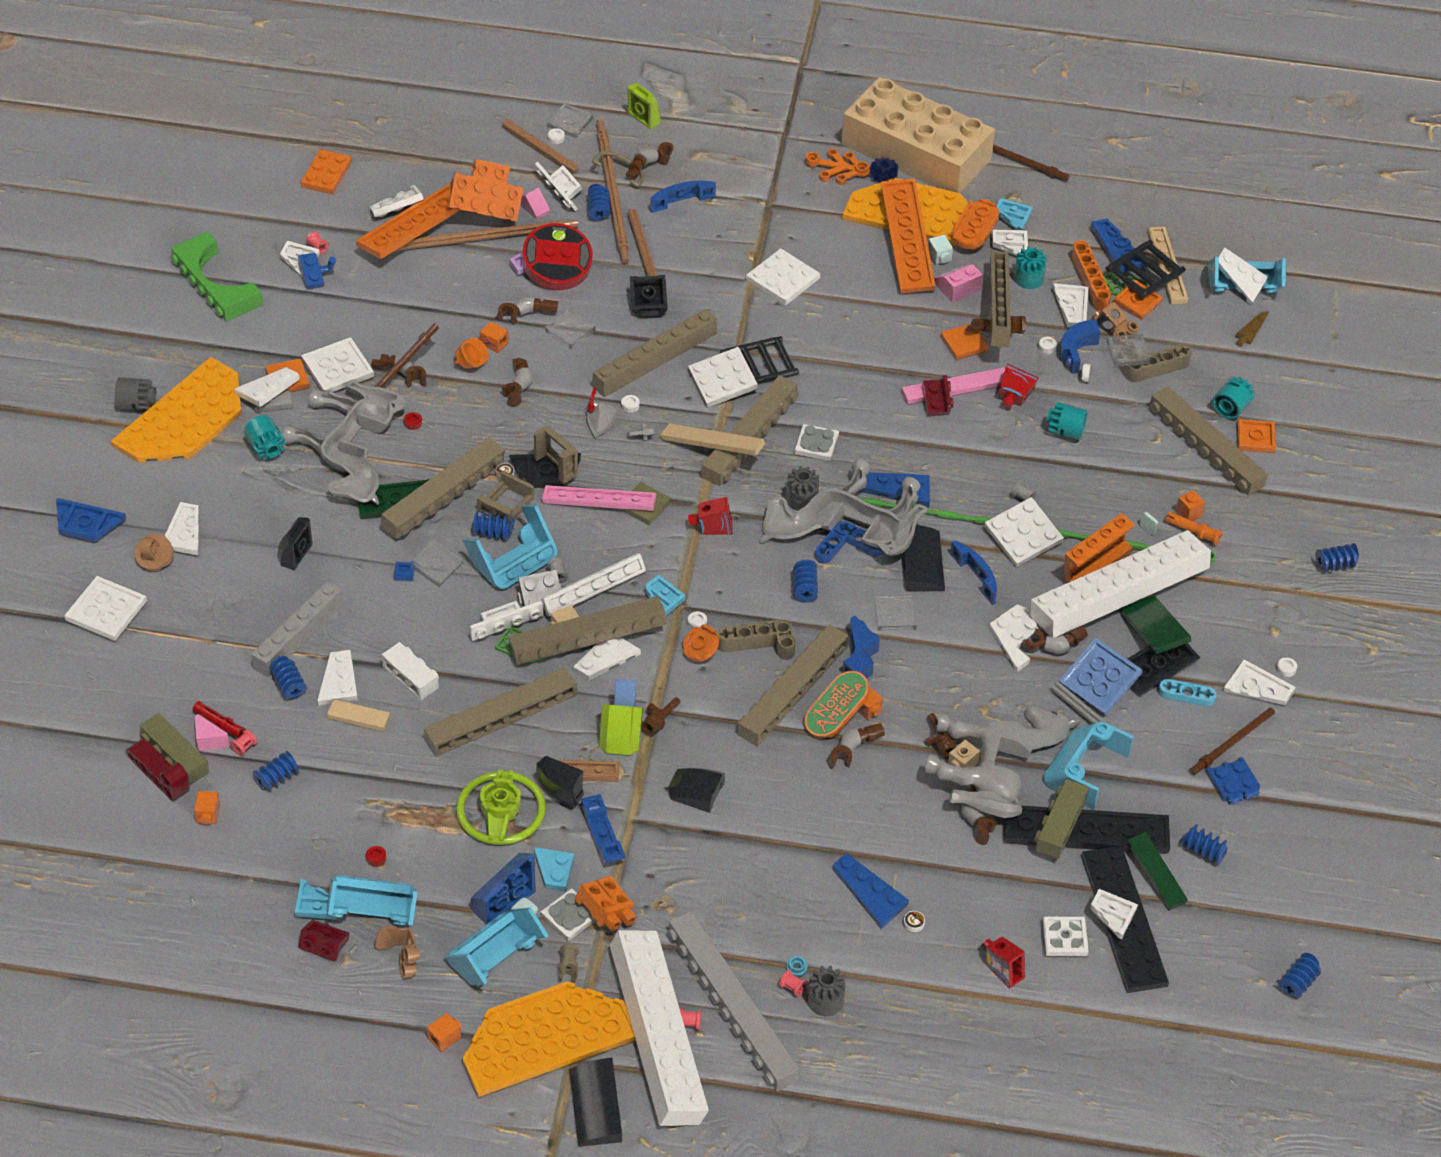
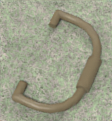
[592,151,644,187]

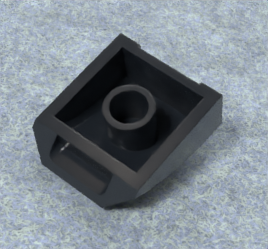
[629,275,668,318]
[278,517,313,571]
[536,756,584,808]
[668,768,725,813]

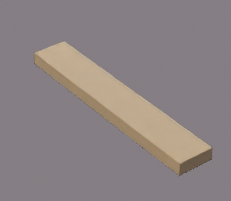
[1148,226,1189,305]
[661,423,765,456]

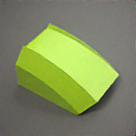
[628,83,660,130]
[599,704,643,755]

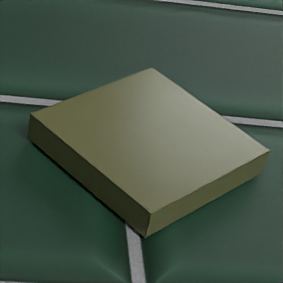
[620,482,671,525]

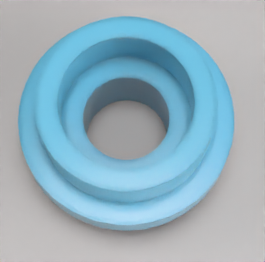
[786,956,808,977]

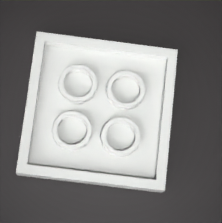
[746,248,820,305]
[301,337,374,393]
[688,347,758,407]
[984,497,1064,567]
[64,576,147,641]

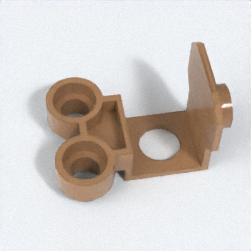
[1092,302,1139,346]
[375,926,420,979]

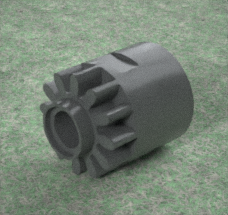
[115,377,157,411]
[786,466,819,511]
[807,965,846,1017]

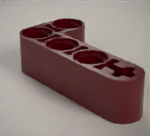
[126,738,190,801]

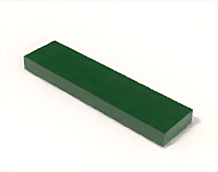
[1127,832,1188,911]

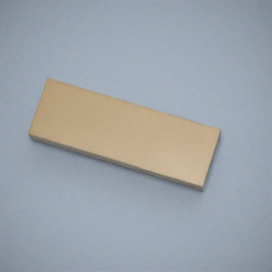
[327,699,391,732]

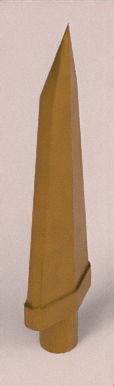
[1236,311,1270,347]

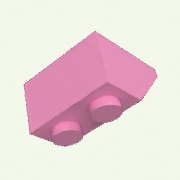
[934,264,983,302]

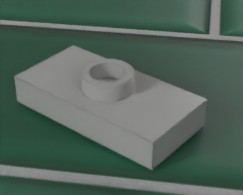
[255,390,292,412]

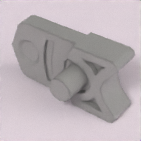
[627,424,654,440]

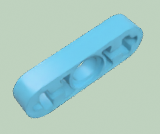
[1159,679,1217,707]

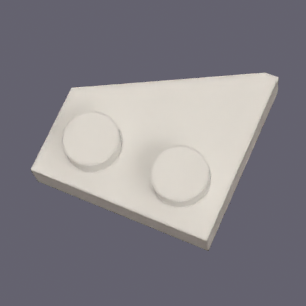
[992,229,1028,256]
[280,241,320,278]
[1090,889,1138,939]

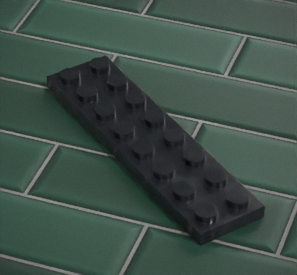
[1005,805,1170,853]
[1082,847,1169,993]

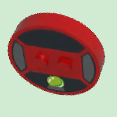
[521,223,593,290]

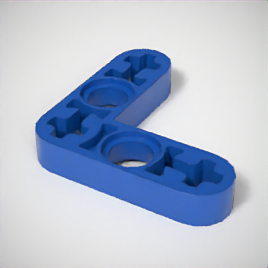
[815,521,883,564]

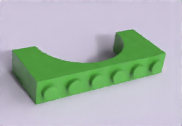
[171,231,263,322]

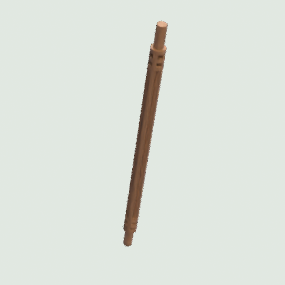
[597,119,629,264]
[395,220,578,251]

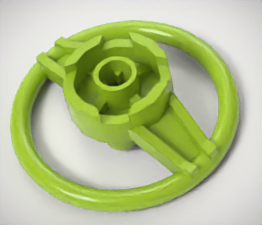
[456,770,546,845]

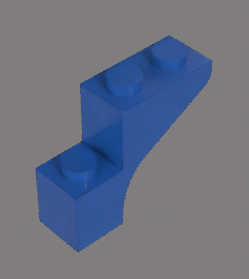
[842,615,880,679]

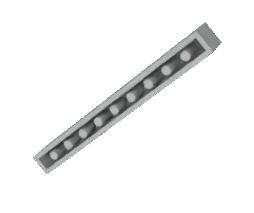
[667,911,800,1092]

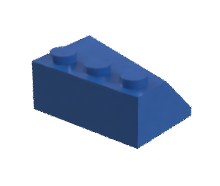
[471,852,536,924]

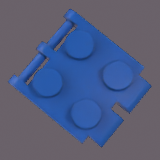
[1205,757,1260,805]

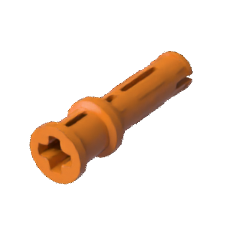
[1165,511,1223,546]

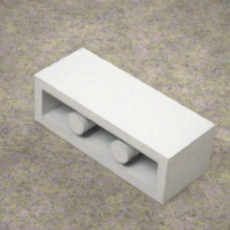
[381,642,439,701]

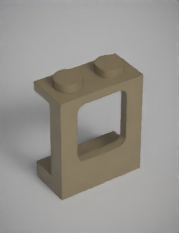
[534,425,578,484]
[477,471,534,522]

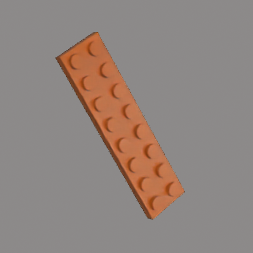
[881,179,936,294]
[356,183,460,259]

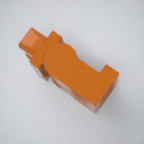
[574,876,637,931]

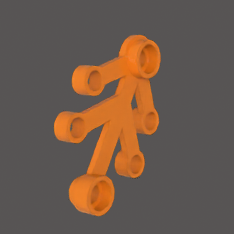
[805,148,870,185]

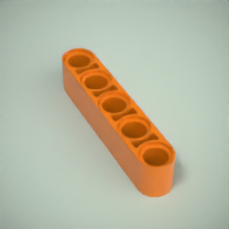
[1072,240,1111,311]

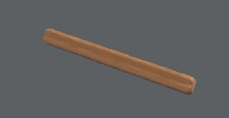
[502,119,578,174]
[628,209,658,276]

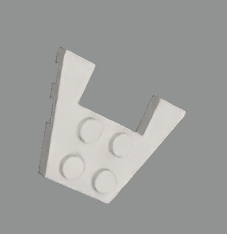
[989,604,1071,672]

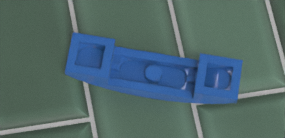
[650,181,716,213]
[950,541,997,605]
[581,794,626,864]

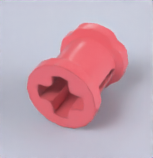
[306,232,329,254]
[230,730,257,756]
[779,970,807,997]
[680,1008,702,1030]

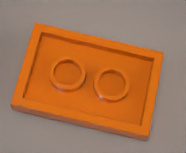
[300,149,352,195]

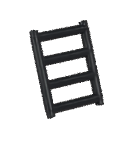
[1105,240,1186,299]
[720,336,799,384]

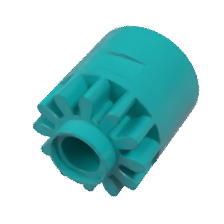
[1014,246,1047,289]
[1212,376,1255,419]
[1046,402,1088,440]
[244,415,286,460]

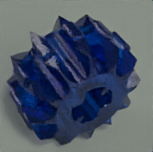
[870,157,898,183]

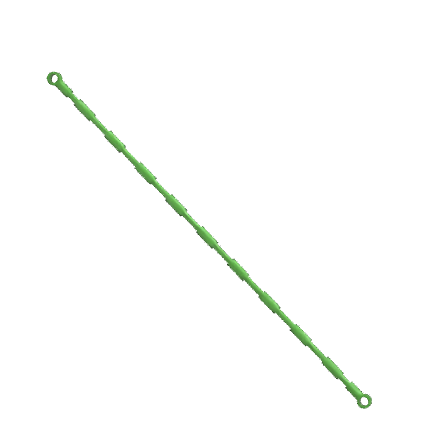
[860,498,1216,564]

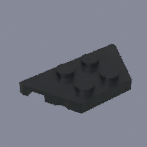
[509,453,581,487]

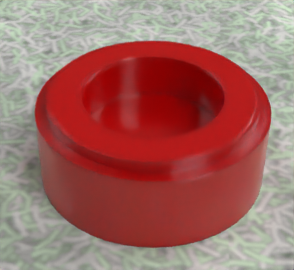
[404,412,422,430]
[365,846,387,867]

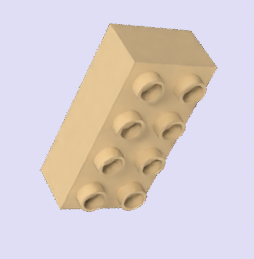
[841,77,995,193]

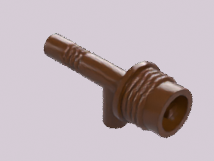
[642,697,681,735]
[925,713,956,758]

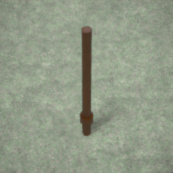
[993,144,1070,181]
[374,323,439,388]
[1189,707,1275,775]

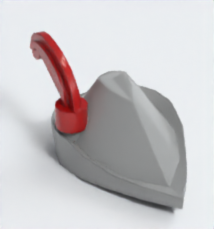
[587,387,617,438]

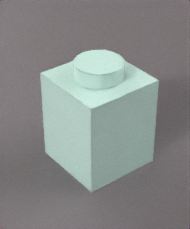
[928,235,953,265]

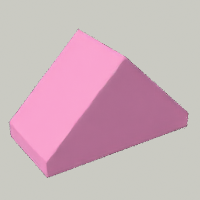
[520,188,550,220]
[195,714,230,751]

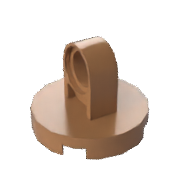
[135,534,174,572]

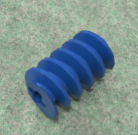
[588,184,610,221]
[473,510,515,540]
[1315,543,1359,572]
[793,559,818,603]
[270,656,307,698]
[252,751,299,791]
[1182,824,1228,865]
[1278,953,1321,998]

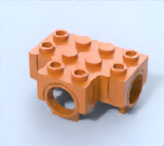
[447,159,524,222]

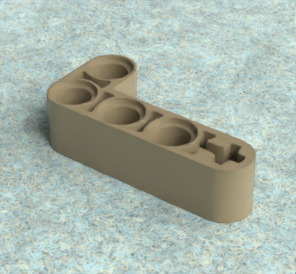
[1118,345,1192,382]
[717,619,796,660]

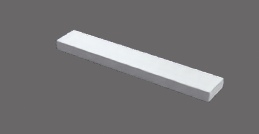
[541,553,646,616]

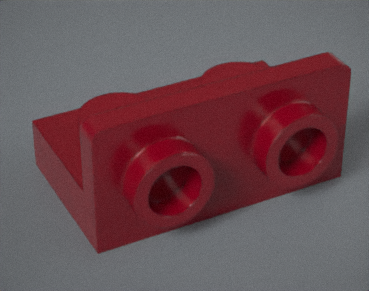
[922,375,954,416]
[298,919,350,961]

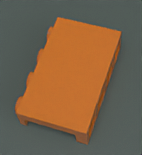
[1064,513,1134,583]

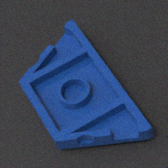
[56,498,126,542]

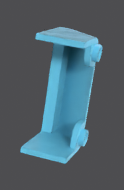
[1207,257,1286,293]
[462,504,558,589]
[1043,722,1134,810]
[327,874,418,925]
[445,907,549,986]

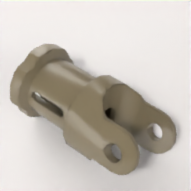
[559,944,579,983]

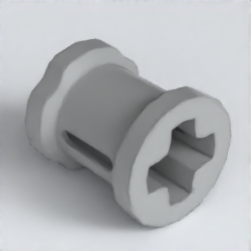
[1012,482,1037,501]
[547,558,568,583]

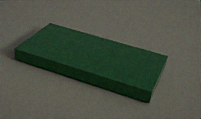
[358,479,430,520]
[1120,596,1191,654]

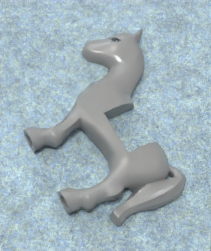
[282,379,406,505]
[760,458,928,556]
[925,705,1081,818]

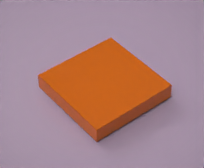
[1113,280,1163,320]
[941,323,989,360]
[265,358,310,392]
[1237,419,1276,453]

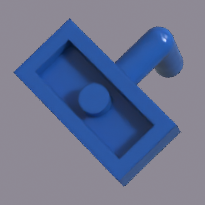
[298,253,336,289]

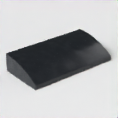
[903,525,945,592]
[1127,643,1200,695]
[569,1057,622,1147]

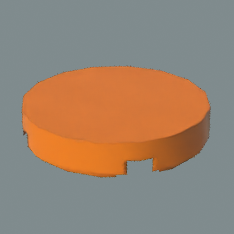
[683,625,720,662]

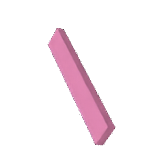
[902,367,1005,404]
[542,485,657,511]

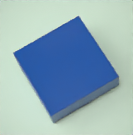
[394,562,415,581]

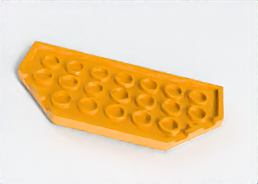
[842,178,976,251]
[110,357,242,463]
[463,981,636,1097]

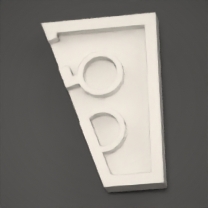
[370,185,423,218]
[1218,248,1268,305]
[1053,283,1088,327]
[234,367,300,407]
[165,502,199,556]
[573,637,641,681]
[318,650,358,706]
[1223,660,1295,705]

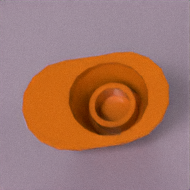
[454,338,489,369]

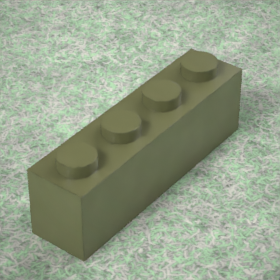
[139,713,210,785]
[1034,779,1089,859]

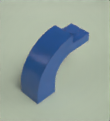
[1060,320,1100,374]

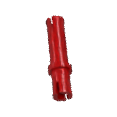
[192,701,246,739]

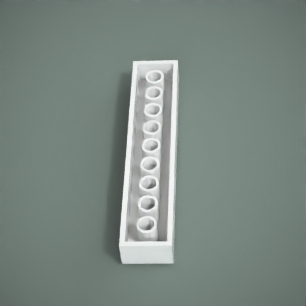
[1031,530,1211,638]
[610,930,709,1126]

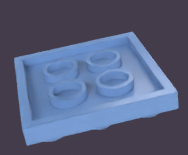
[1059,638,1143,716]

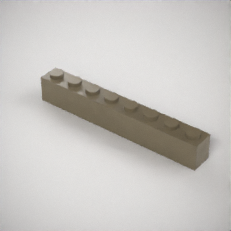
[989,251,1011,348]
[593,309,717,397]
[701,375,799,486]
[1149,386,1268,496]
[381,437,505,539]
[508,596,667,665]
[738,624,849,747]
[424,667,577,757]

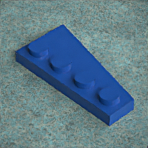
[1091,219,1147,272]
[859,472,930,508]
[832,853,909,929]

